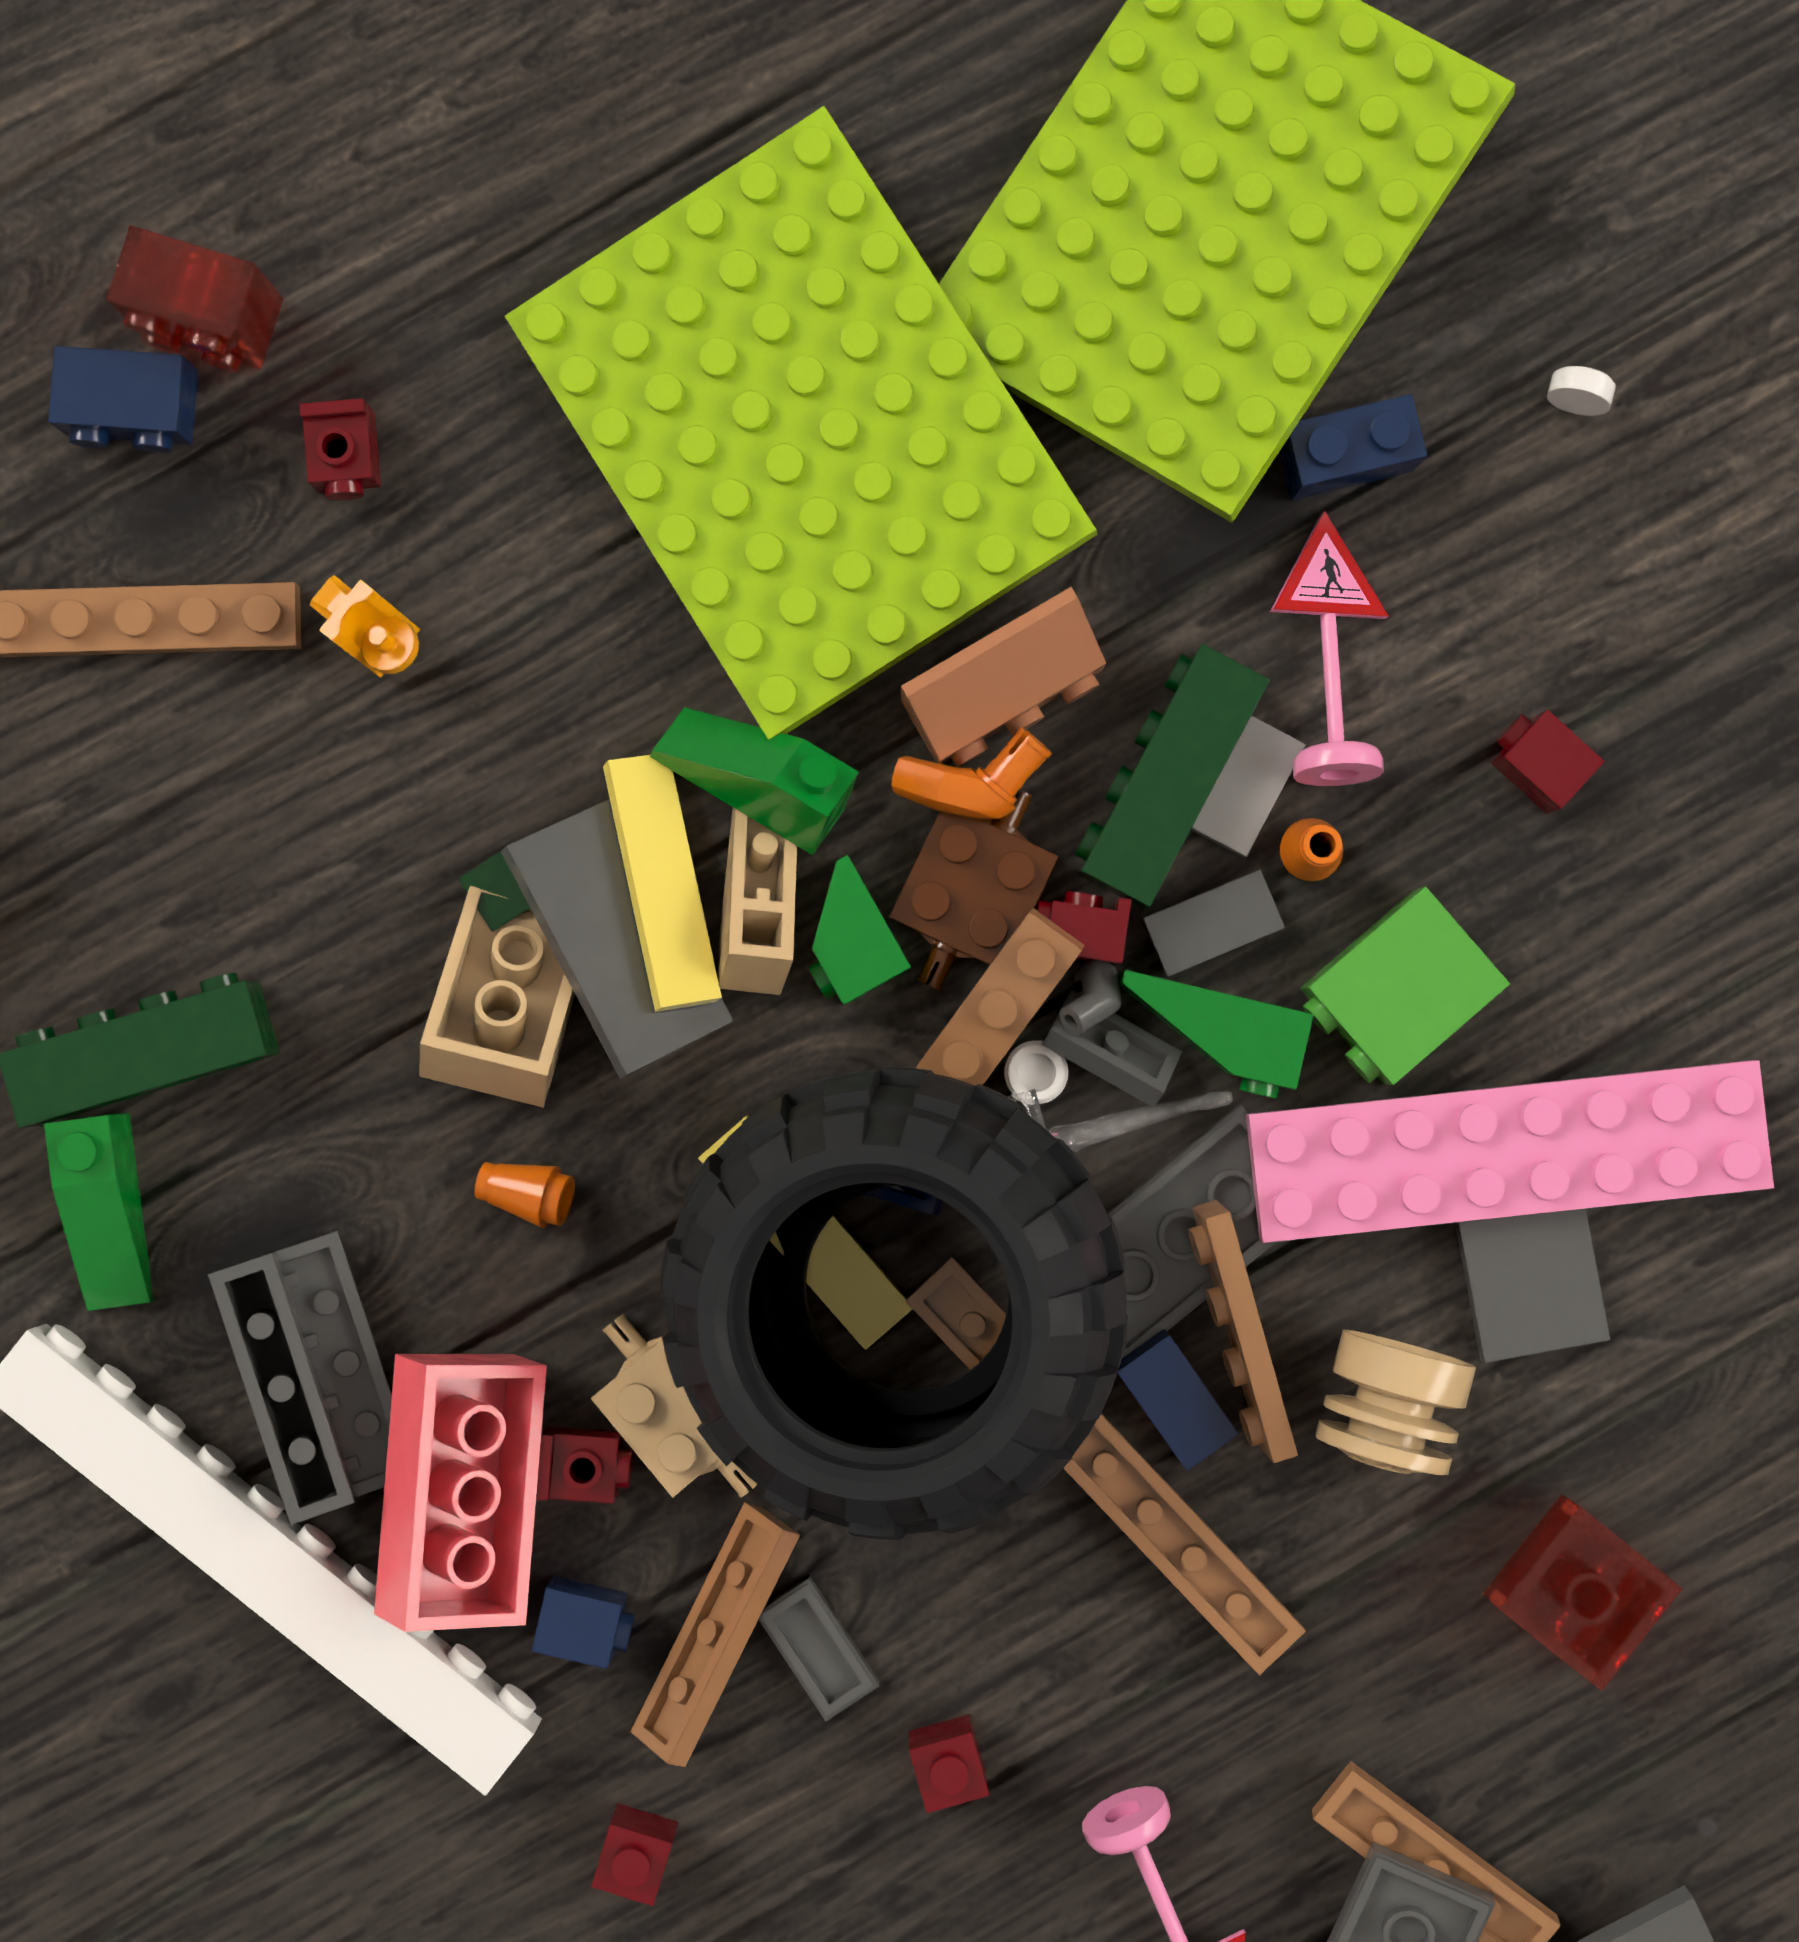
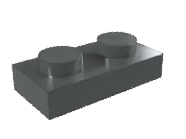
[1042,989,1183,1108]

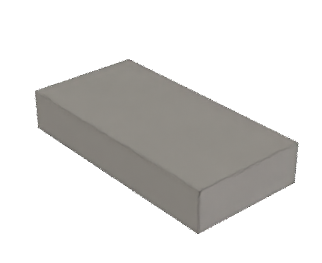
[1191,716,1306,858]

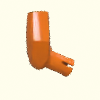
[891,726,1052,819]

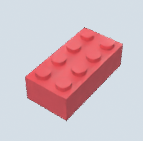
[374,1354,547,1632]

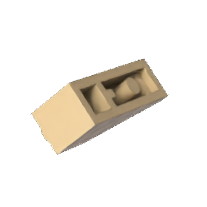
[718,808,797,995]

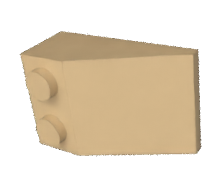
[419,886,575,1108]

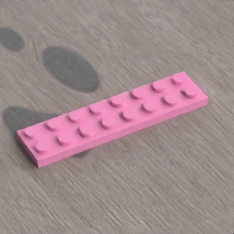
[1246,1060,1774,1243]

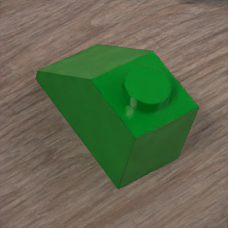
[808,855,911,1006]

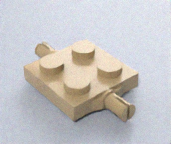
[591,1313,757,1498]

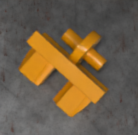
[310,575,420,678]

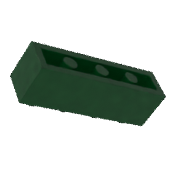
[1074,643,1270,910]
[0,972,281,1128]

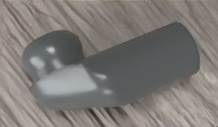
[1059,959,1122,1036]

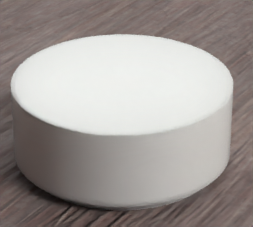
[1547,366,1616,416]
[1004,1041,1068,1104]

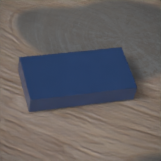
[1117,1329,1239,1471]

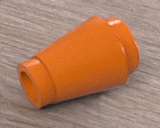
[1280,818,1343,881]
[475,1162,575,1229]

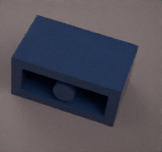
[48,346,198,453]
[1279,394,1428,501]

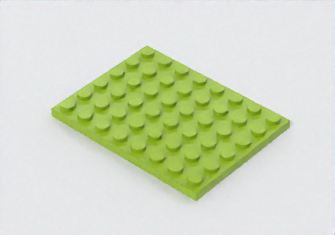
[939,0,1515,523]
[505,106,1097,740]

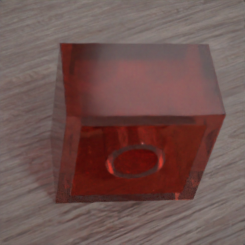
[106,225,284,372]
[1483,1494,1683,1691]

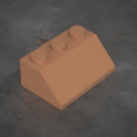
[901,587,1106,767]

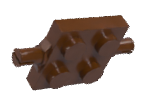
[889,790,1060,991]

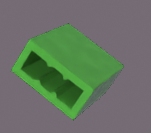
[1300,886,1510,1085]

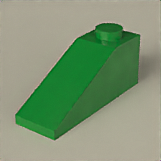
[650,707,859,855]
[1119,970,1314,1099]
[44,1113,154,1311]

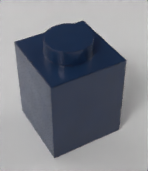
[531,1576,635,1669]

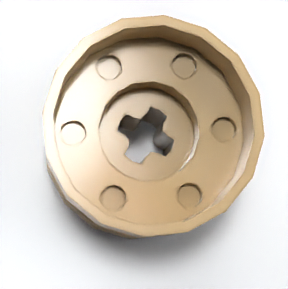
[1315,1329,1476,1475]

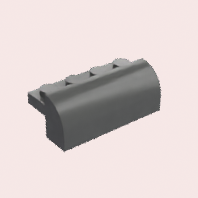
[208,1231,392,1525]

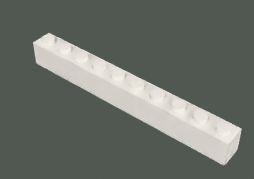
[0,1324,542,1796]

